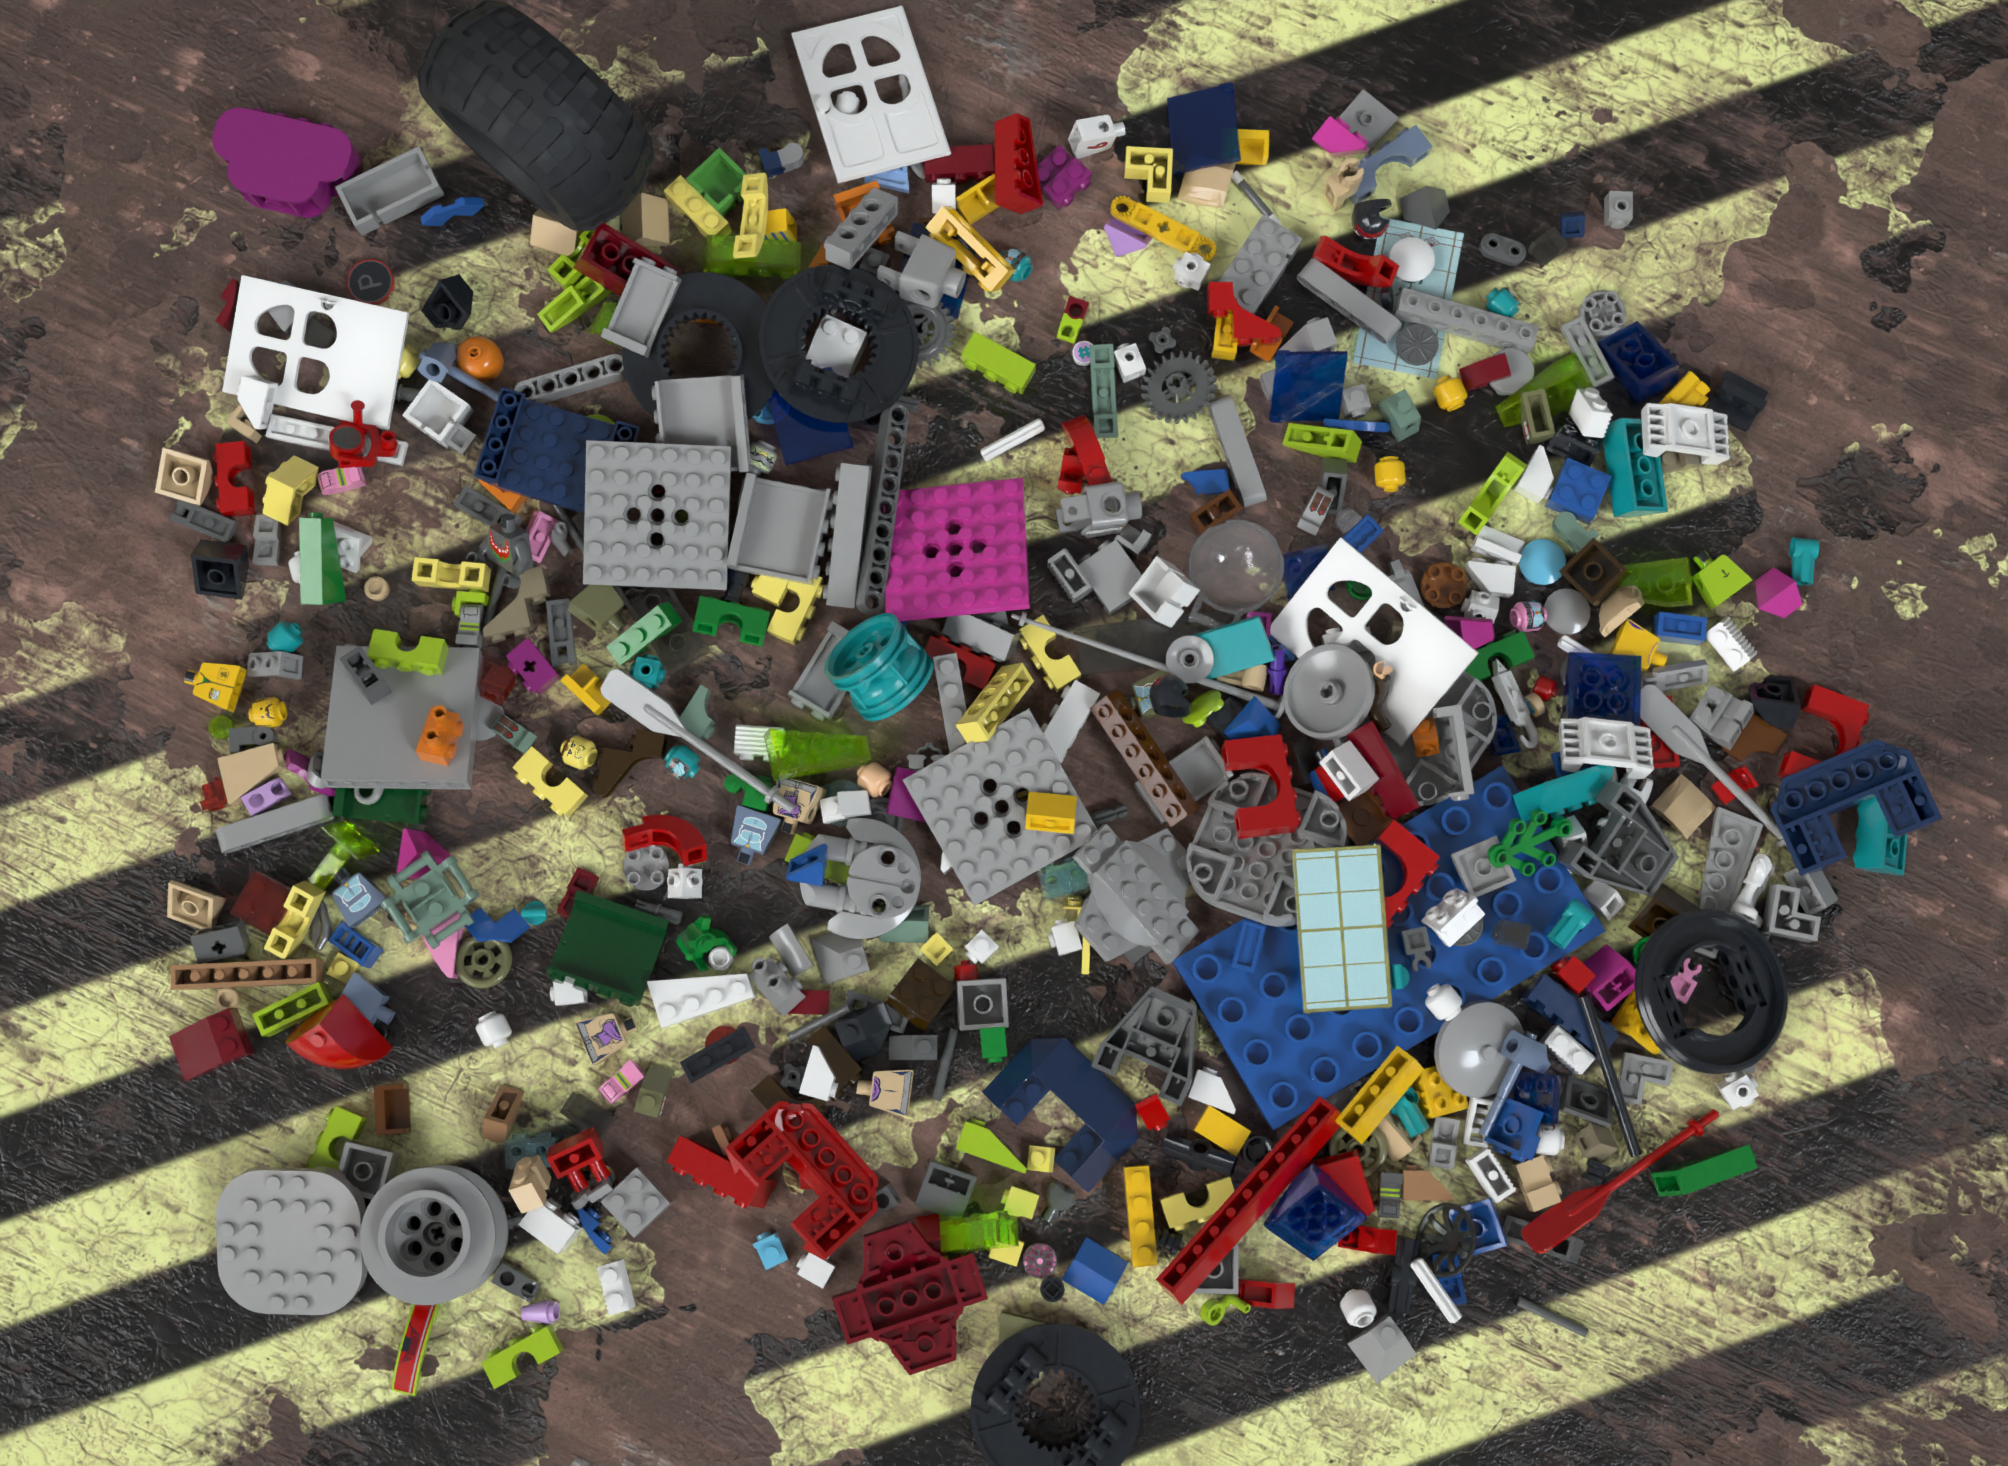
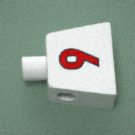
[1068,115,1125,159]

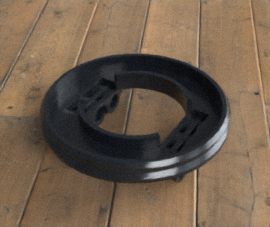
[1635,909,1789,1074]

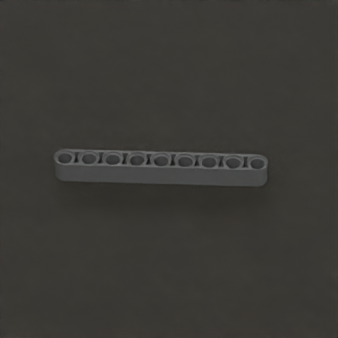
[856,404,909,613]

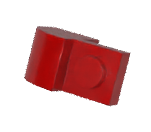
[1057,447,1084,494]

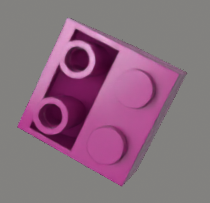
[1312,116,1370,157]
[1583,944,1636,1012]

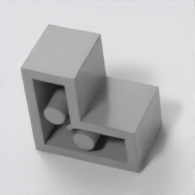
[1761,884,1821,943]

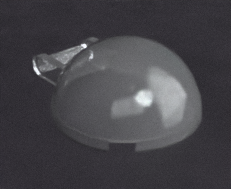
[1188,520,1284,629]

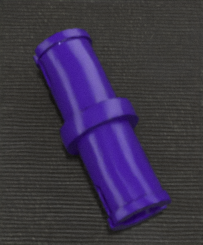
[1268,645,1287,695]

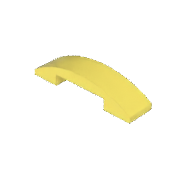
[733,173,768,259]

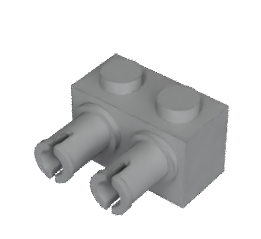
[748,957,806,1016]

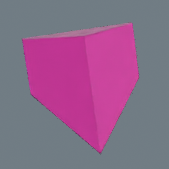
[1754,567,1803,619]
[1444,616,1495,649]
[397,829,451,879]

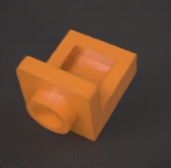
[1412,717,1440,757]

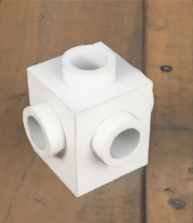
[1172,252,1211,291]
[1461,590,1500,624]
[667,864,703,899]
[1716,1070,1759,1110]

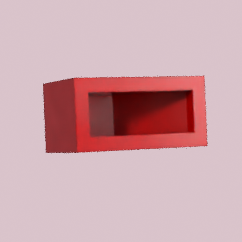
[1135,1092,1170,1132]
[1237,1279,1295,1309]

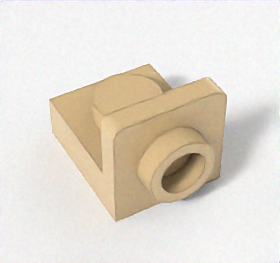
[227,405,262,443]

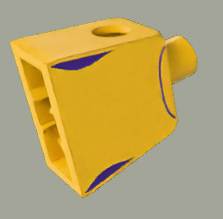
[1606,619,1668,673]

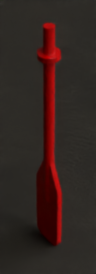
[1521,1109,1719,1254]

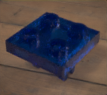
[1280,544,1335,601]
[1514,1072,1561,1125]

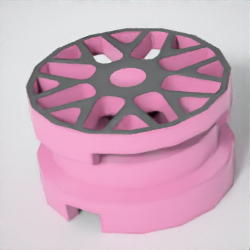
[1023,1243,1057,1279]

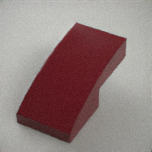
[215,278,240,332]
[1459,353,1511,392]
[556,867,599,919]
[780,990,830,1015]

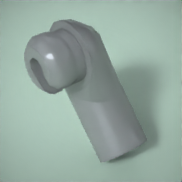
[551,521,574,558]

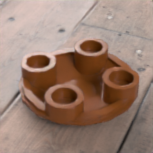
[1421,562,1467,609]

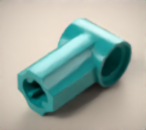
[1789,537,1819,586]
[1547,898,1595,949]
[1390,1086,1429,1138]

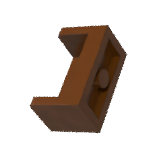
[374,1084,411,1135]

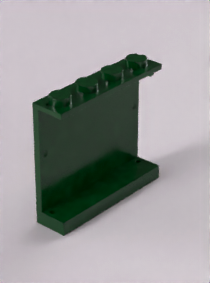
[332,788,432,825]
[546,890,669,1007]

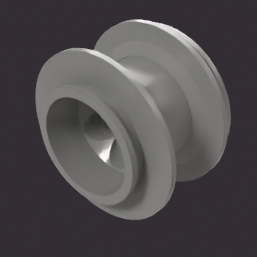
[360,1165,508,1305]

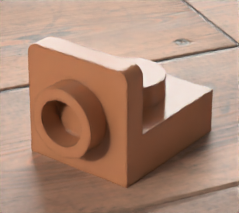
[712,1124,734,1155]

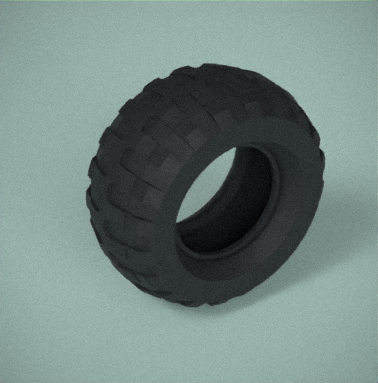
[417,0,655,231]

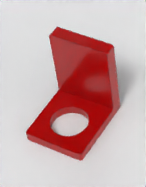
[1711,766,1759,805]

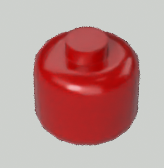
[1532,675,1559,702]
[954,960,978,982]

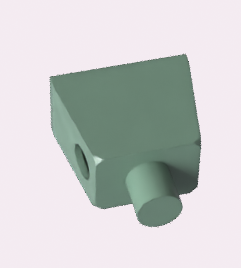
[1376,389,1421,442]

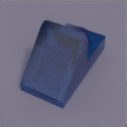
[1490,715,1521,756]

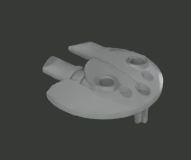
[800,818,921,939]

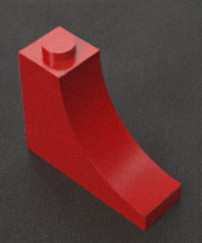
[1290,1149,1375,1218]

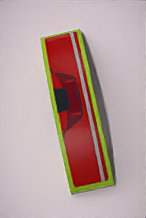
[391,1304,441,1396]

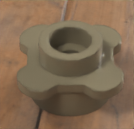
[381,905,406,929]

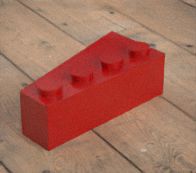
[995,113,1043,215]

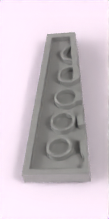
[1694,807,1763,959]

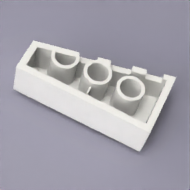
[1041,680,1100,763]
[647,974,757,1028]

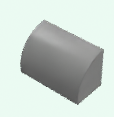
[769,924,814,978]

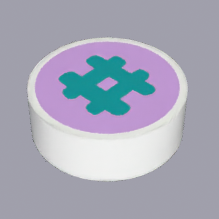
[1072,341,1093,366]

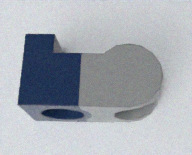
[758,143,804,178]

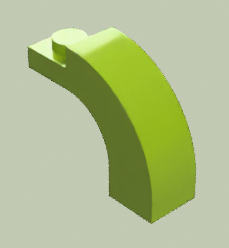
[1458,452,1527,535]

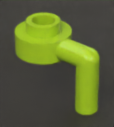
[1200,1294,1251,1326]

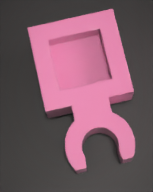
[1669,958,1702,1004]

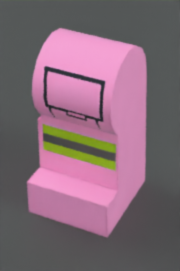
[317,467,366,495]
[599,1060,646,1104]

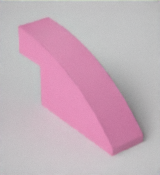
[416,877,464,979]

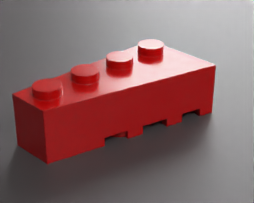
[667,1136,777,1209]

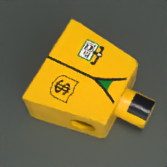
[184,663,247,713]

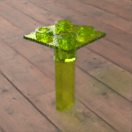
[307,821,380,890]

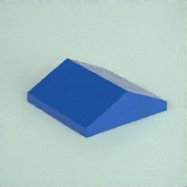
[1224,696,1281,740]
[1449,1198,1508,1258]
[1062,1237,1129,1305]

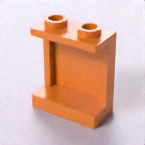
[833,180,896,247]

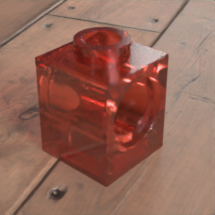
[479,664,516,706]

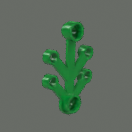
[1487,808,1573,876]

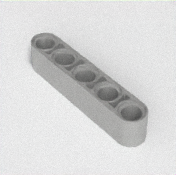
[1296,258,1402,344]
[514,354,626,404]
[1208,394,1267,508]
[215,794,335,854]

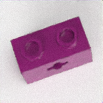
[506,638,562,695]

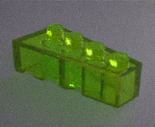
[702,235,801,278]
[764,728,872,781]

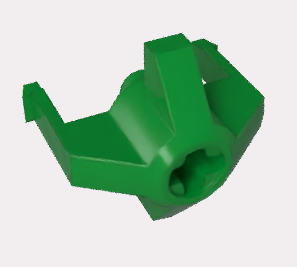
[676,916,737,971]

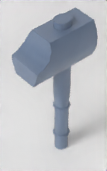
[418,342,500,401]
[1478,1030,1551,1137]

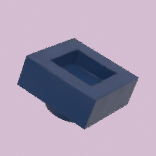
[1559,212,1586,239]

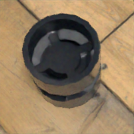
[1240,1135,1274,1167]

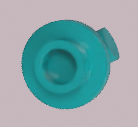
[521,901,548,925]
[1388,964,1410,990]

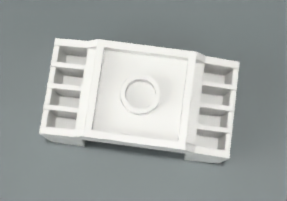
[1641,403,1730,465]
[1559,717,1654,779]

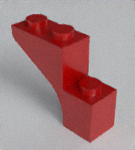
[1207,282,1281,346]

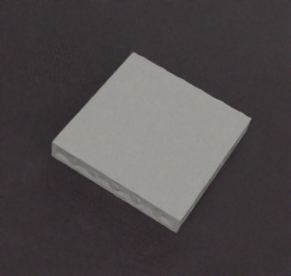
[321,644,484,790]

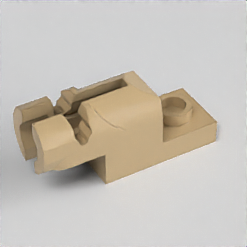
[1323,157,1364,212]

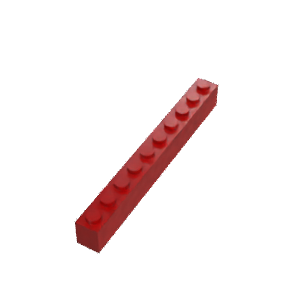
[1156,1096,1340,1306]

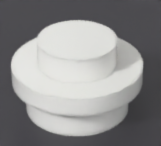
[709,946,733,971]

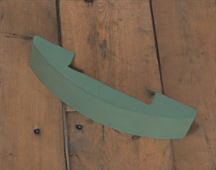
[1090,344,1118,439]

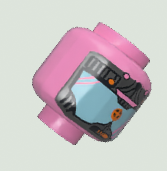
[1510,600,1547,632]

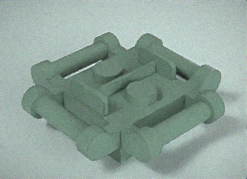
[381,850,480,949]

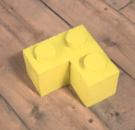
[1124,146,1173,203]
[262,455,319,526]

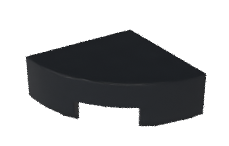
[1380,286,1394,314]

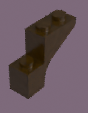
[593,729,668,798]

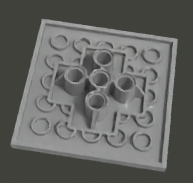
[583,440,731,590]
[903,708,1098,906]

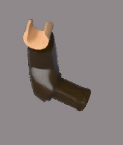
[1367,661,1393,733]

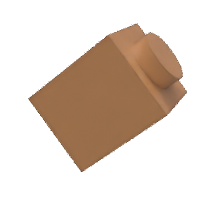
[482,1084,524,1144]
[1400,1165,1453,1201]

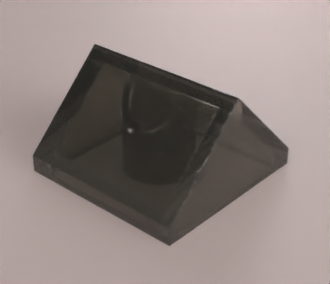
[1283,735,1320,788]

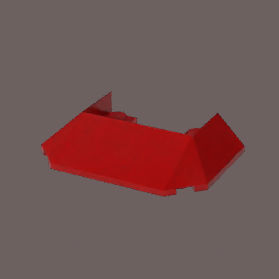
[725,1101,878,1261]

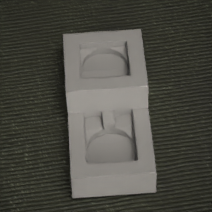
[252,515,281,566]
[1429,1115,1460,1170]

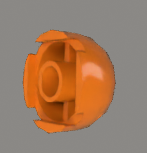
[456,335,504,383]

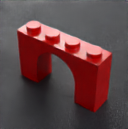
[1777,684,1870,778]
[1221,734,1301,839]
[1375,820,1440,931]

